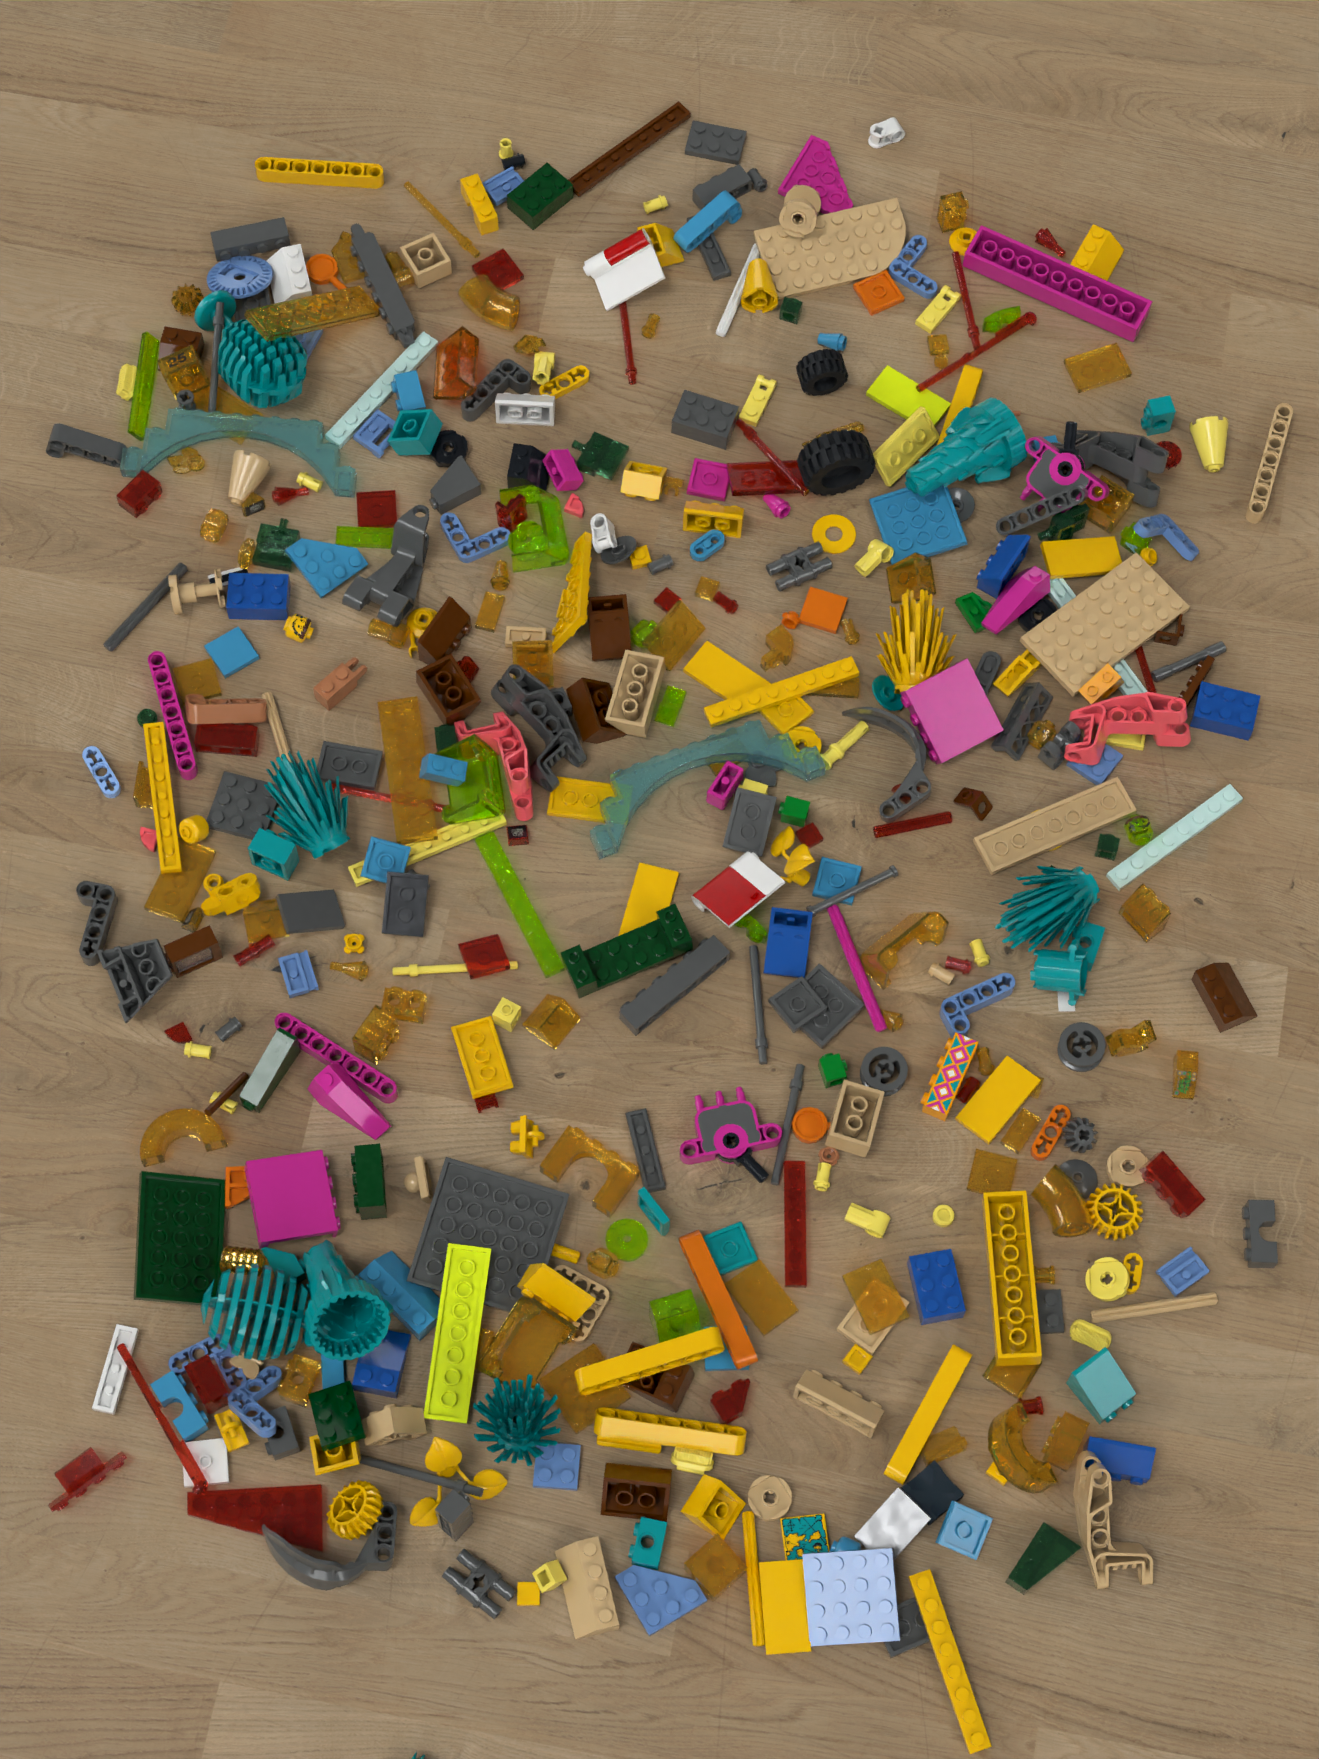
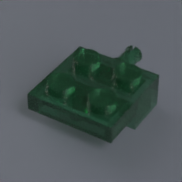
[572,432,629,480]
[1037,503,1090,541]
[252,518,301,572]

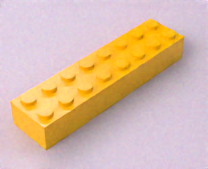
[982,1190,1042,1366]

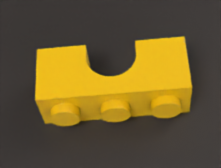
[460,173,499,236]

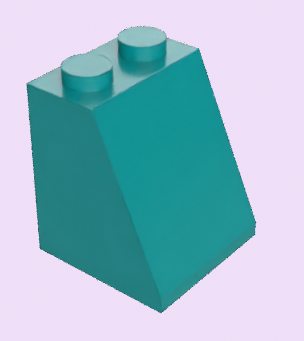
[1066,1347,1136,1425]

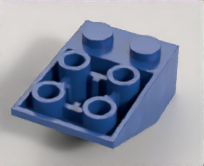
[763,907,813,978]

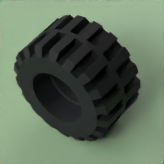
[796,349,848,396]

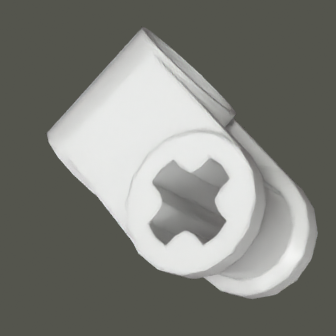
[868,117,905,149]
[590,513,617,554]

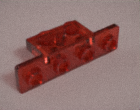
[48,1447,127,1512]

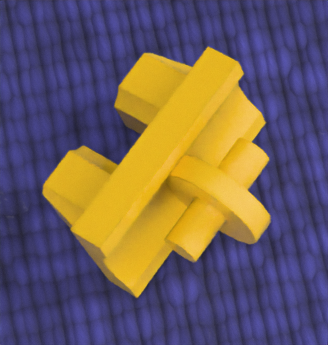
[510,1115,545,1159]
[214,1409,250,1453]

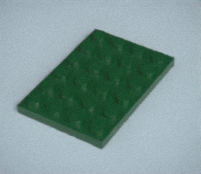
[133,1171,225,1306]

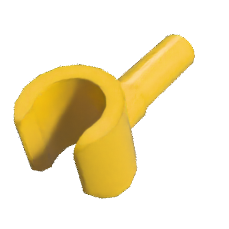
[409,633,418,658]

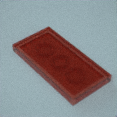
[726,460,809,496]

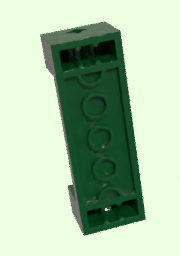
[561,904,693,999]

